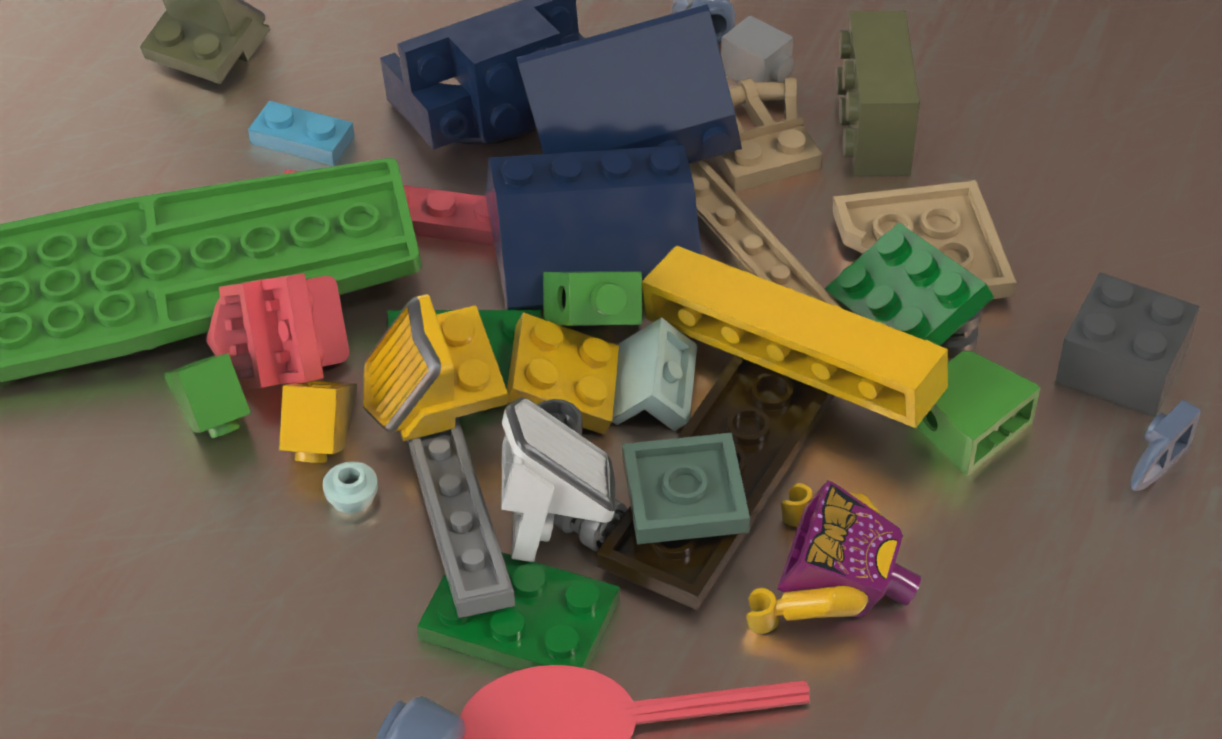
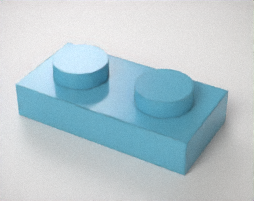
[248,101,355,166]

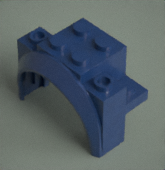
[380,0,584,150]

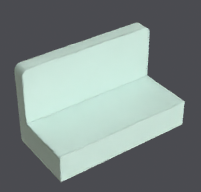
[612,317,697,431]

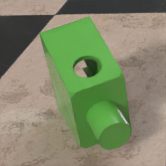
[543,271,642,326]
[917,351,1041,476]

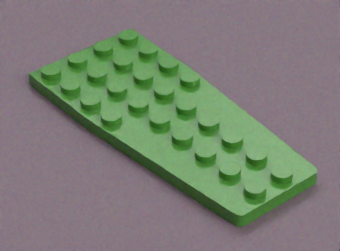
[0,158,422,383]

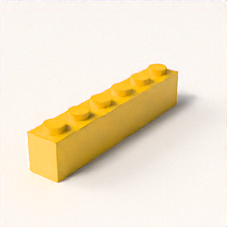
[642,245,948,428]

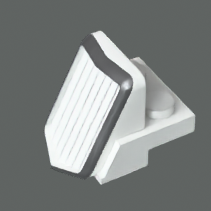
[501,397,615,562]

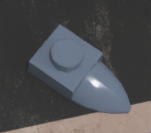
[1131,400,1201,491]

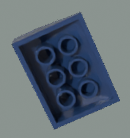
[517,4,742,164]
[485,145,702,311]

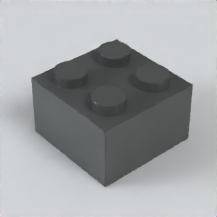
[1055,272,1200,417]

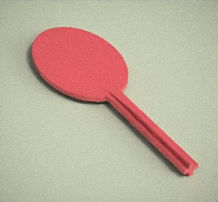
[460,665,810,739]

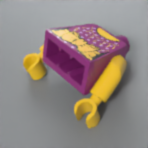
[746,480,921,634]

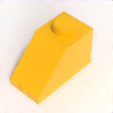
[279,381,357,463]

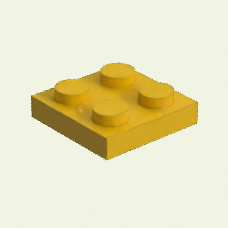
[507,312,619,434]

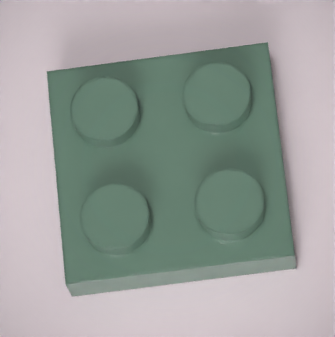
[622,433,750,544]

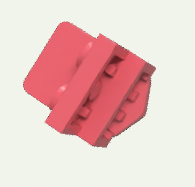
[207,273,349,389]

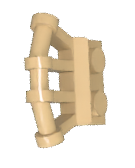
[713,78,823,192]

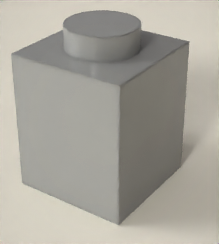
[721,15,794,82]

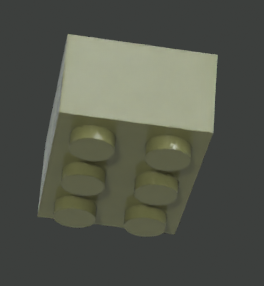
[836,11,920,176]

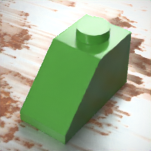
[164,353,251,438]

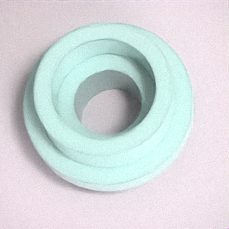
[323,462,378,513]

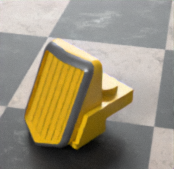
[363,294,508,442]

